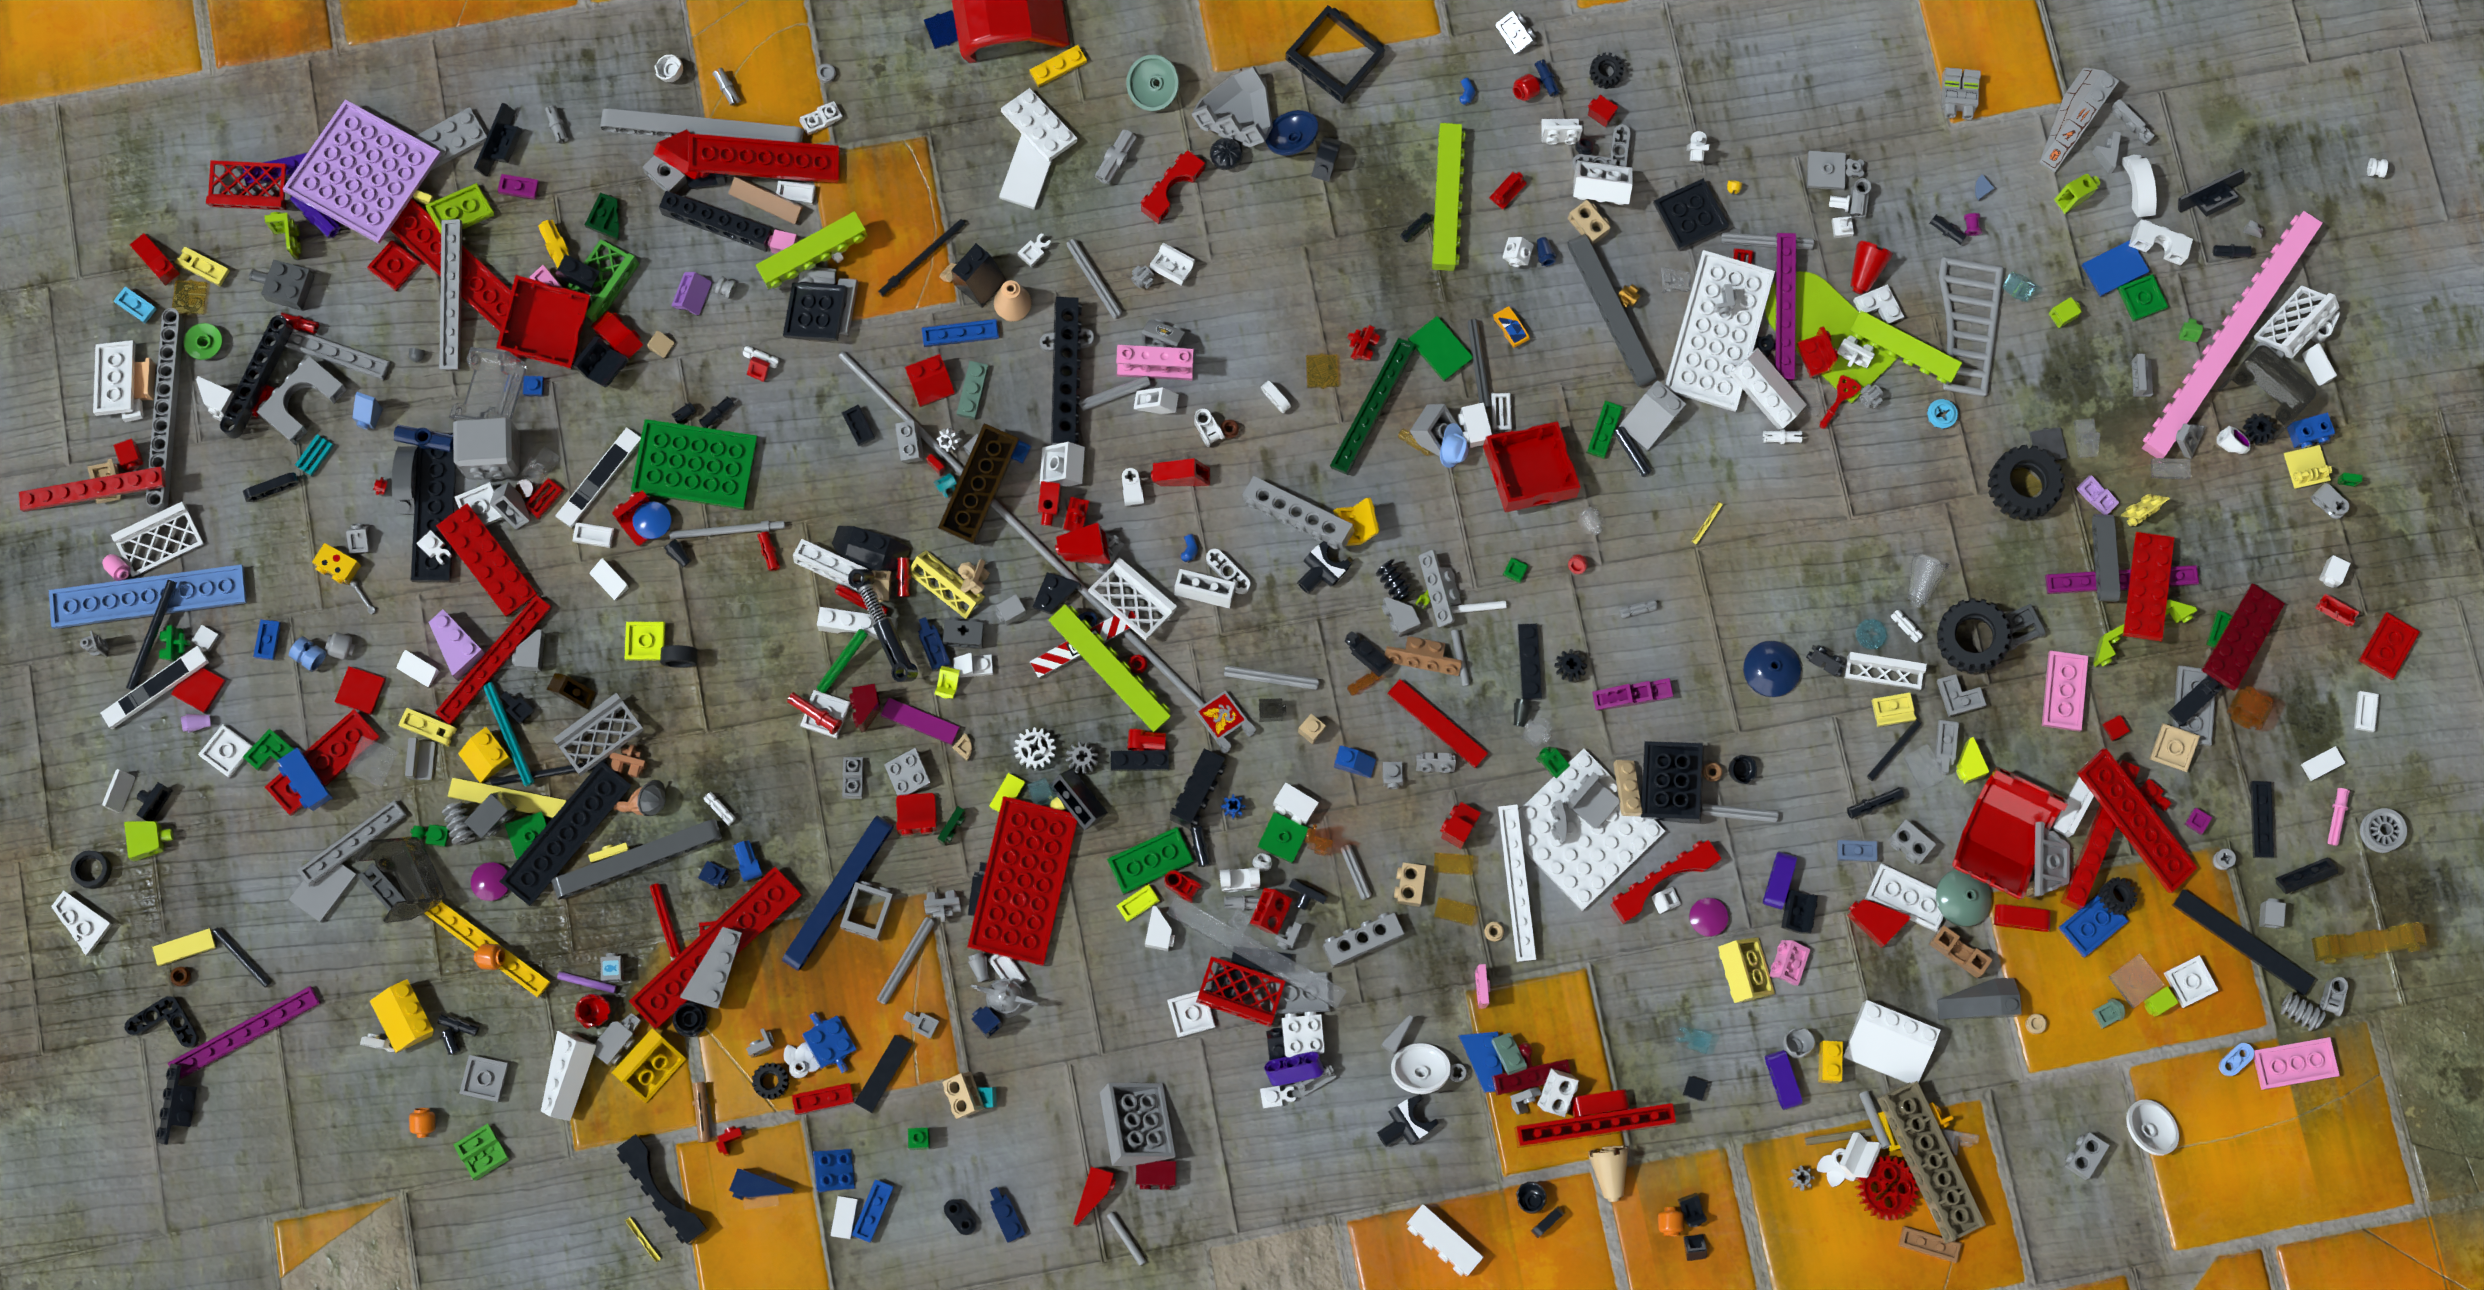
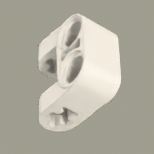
[1220,867,1260,892]

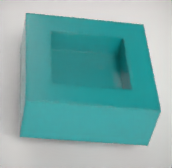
[977,1087,997,1107]

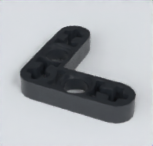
[124,996,199,1048]

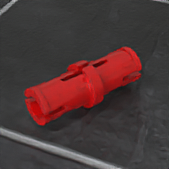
[281,312,319,334]
[757,531,780,571]
[896,558,911,597]

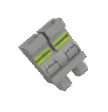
[1941,68,1981,120]

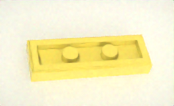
[152,928,216,966]

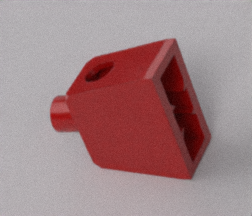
[1038,481,1062,526]

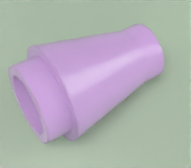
[181,714,211,733]

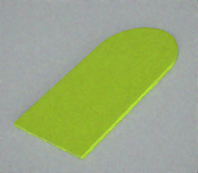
[1764,271,1900,403]

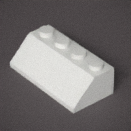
[1729,348,1807,430]

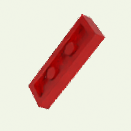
[792,1083,854,1115]

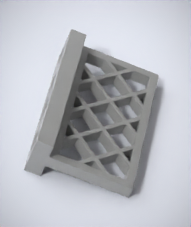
[553,693,644,776]

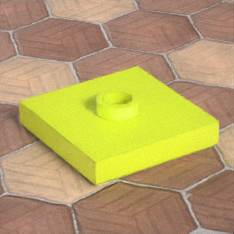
[625,622,666,661]

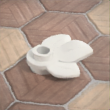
[784,1042,820,1078]
[1817,1148,1856,1187]

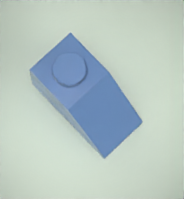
[352,392,383,430]

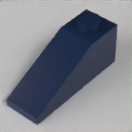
[729,1168,795,1200]

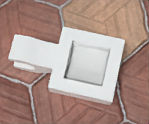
[360,1034,395,1052]

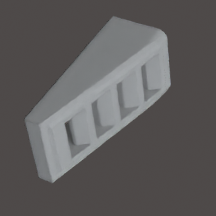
[1381,1015,1413,1054]

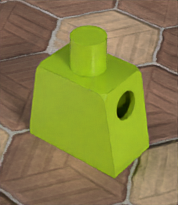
[2054,174,2100,214]
[124,821,174,861]

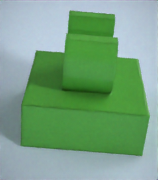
[2179,318,2203,342]

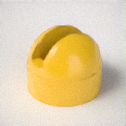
[1727,180,1743,194]

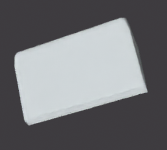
[2302,343,2337,386]
[589,558,629,601]
[396,650,439,688]
[102,769,135,813]

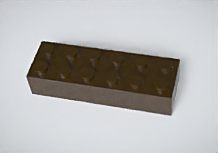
[938,423,1020,545]

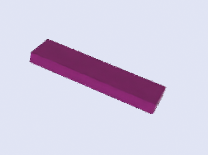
[881,698,960,745]

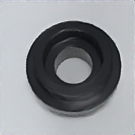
[1575,139,1593,155]

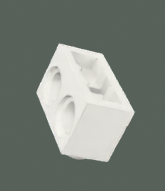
[1537,1068,1579,1117]

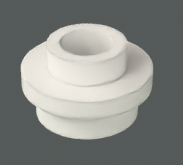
[1253,853,1272,871]

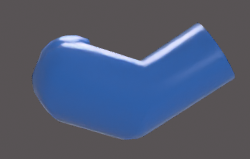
[1459,78,1475,105]
[1181,534,1198,562]

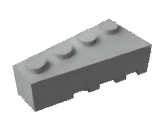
[680,927,742,1009]

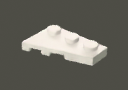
[51,890,112,956]

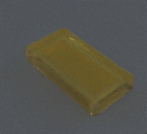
[1433,853,1474,876]
[1434,897,1476,926]

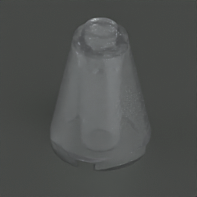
[1907,553,1950,608]

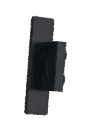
[474,103,522,177]
[2178,168,2244,217]
[156,1063,197,1145]

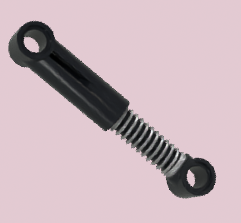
[848,569,918,682]

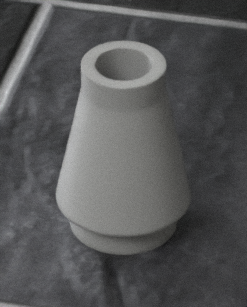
[968,952,989,982]

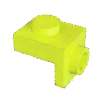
[935,666,960,699]

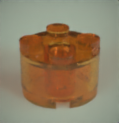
[2227,686,2274,730]

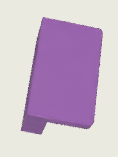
[671,272,712,315]

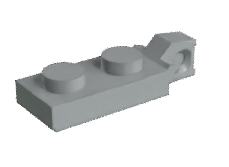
[2111,99,2155,145]
[1935,720,1959,775]

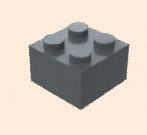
[464,792,517,838]

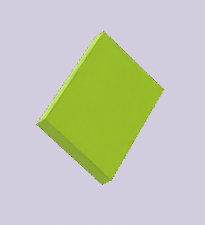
[426,183,494,233]

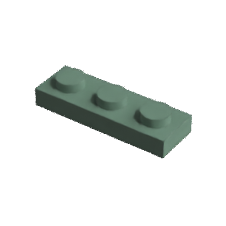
[956,361,988,420]

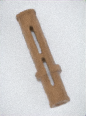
[692,1082,711,1143]

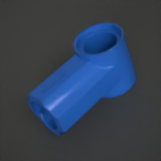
[734,840,763,882]

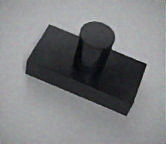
[136,782,173,821]
[1289,878,1328,910]

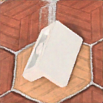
[1839,1133,1881,1178]

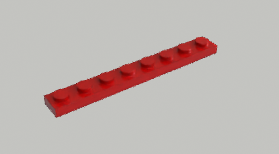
[19,467,166,512]
[435,595,552,725]

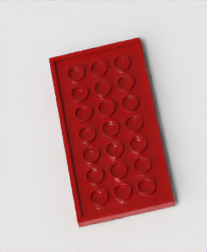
[967,796,1077,966]

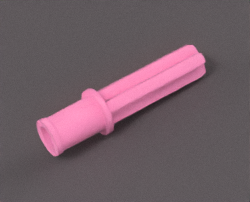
[2327,788,2350,846]

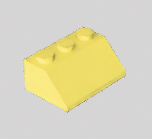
[1718,937,1775,1003]

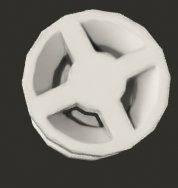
[2367,158,2388,178]

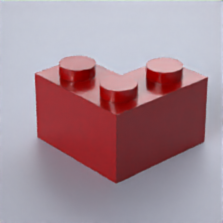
[1440,802,1481,849]

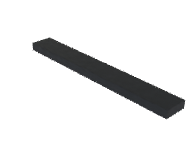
[2172,889,2315,996]

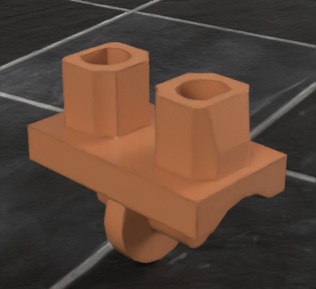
[609,744,648,778]

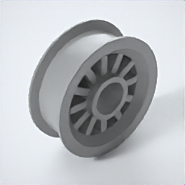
[2360,808,2407,853]

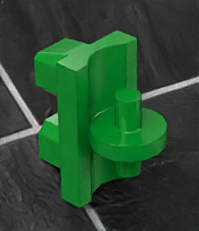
[159,625,191,662]

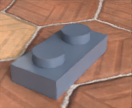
[1837,840,1877,862]

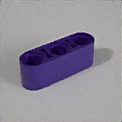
[1763,851,1797,910]
[1765,1050,1802,1110]
[1264,1052,1324,1086]

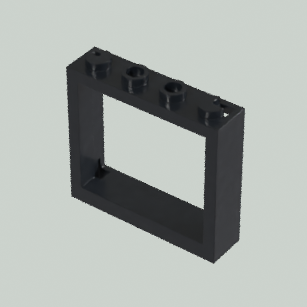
[1285,5,1385,104]

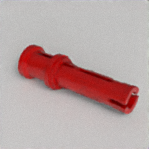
[787,692,842,735]

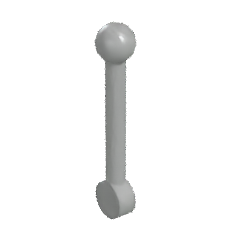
[350,580,376,615]

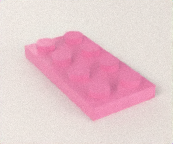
[2042,651,2088,732]
[2254,1037,2340,1090]

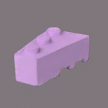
[429,609,485,680]

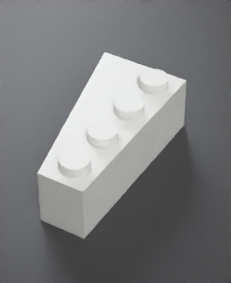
[541,1031,596,1121]

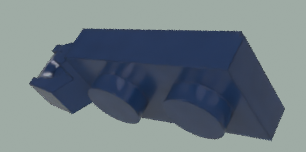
[918,617,950,671]
[990,1187,1026,1243]

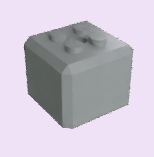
[453,418,520,480]

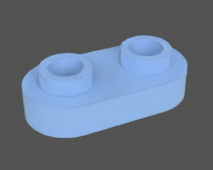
[2219,1043,2254,1076]

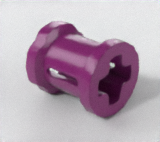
[1964,213,1982,236]

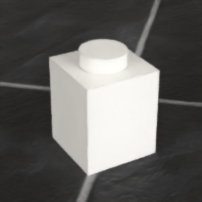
[2319,555,2351,588]

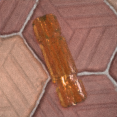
[1347,671,1382,696]

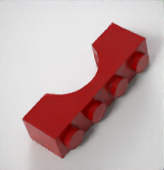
[1141,150,1205,224]

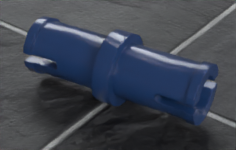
[1534,59,1560,97]

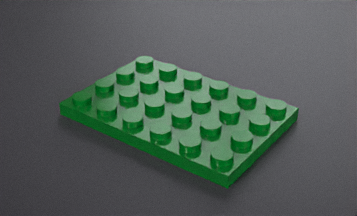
[631,419,758,510]

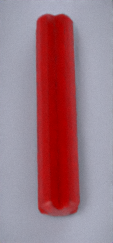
[835,584,888,614]

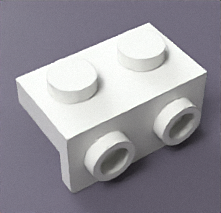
[1149,243,1195,286]

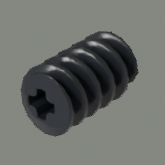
[1376,559,1415,601]

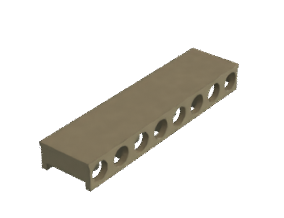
[1877,1081,1986,1244]

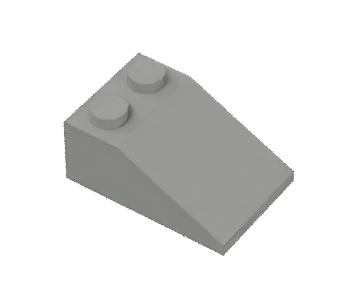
[1619,380,1686,451]

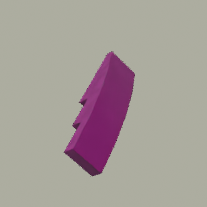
[1592,678,1674,711]

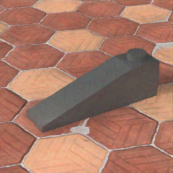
[1937,978,2021,1020]

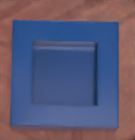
[523,376,544,397]

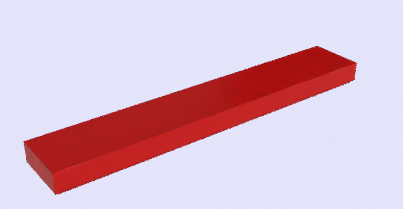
[1387,679,1488,768]

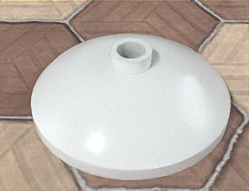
[1391,1043,1450,1094]
[2126,1099,2179,1156]

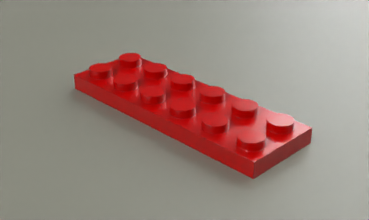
[436,503,537,617]
[2123,532,2174,642]
[265,709,380,816]

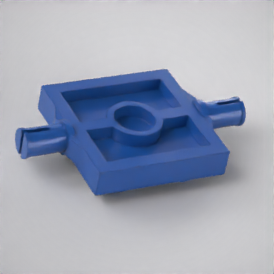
[802,1012,856,1074]

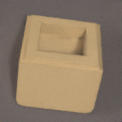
[647,330,675,359]

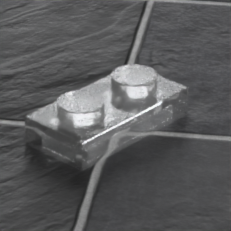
[2151,458,2191,479]

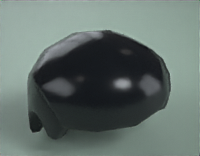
[1728,754,1757,784]
[1516,1181,1547,1214]

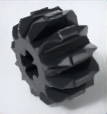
[2242,413,2276,445]
[1554,649,1587,682]

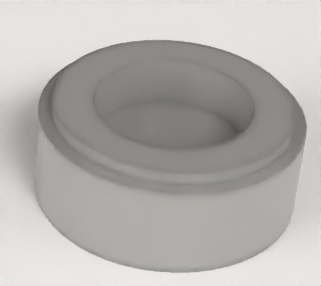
[817,64,836,83]

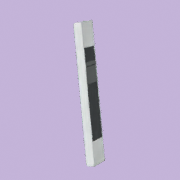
[555,427,641,528]
[101,646,209,729]

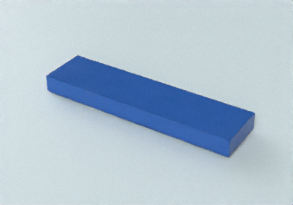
[922,319,999,347]

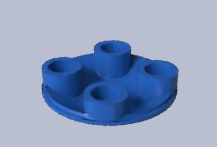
[633,502,671,539]

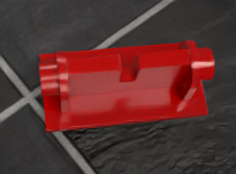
[1489,172,1527,210]
[2315,593,2359,627]

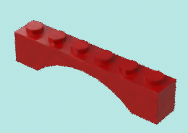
[1610,840,1721,924]

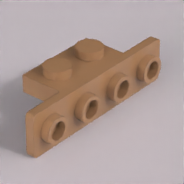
[1385,636,1462,676]

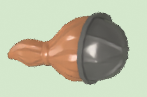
[614,780,666,816]

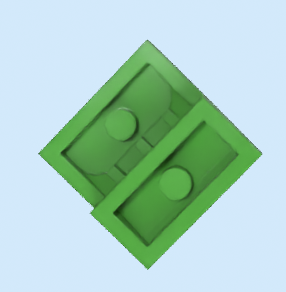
[453,1123,510,1181]

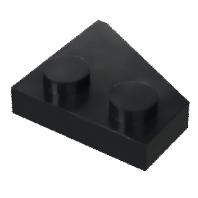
[1032,572,1082,615]

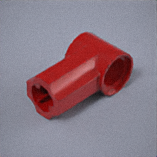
[1127,729,1166,751]

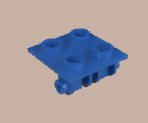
[813,1149,855,1192]

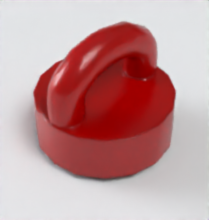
[1568,554,1588,574]

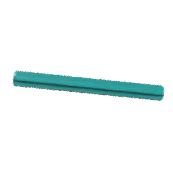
[483,682,534,787]

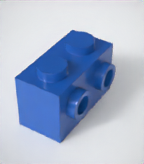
[2287,412,2335,449]

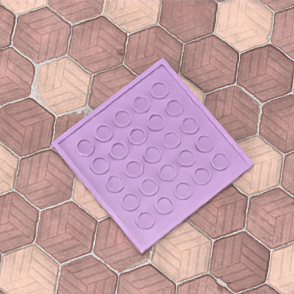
[283,99,441,244]

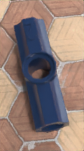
[394,424,454,452]

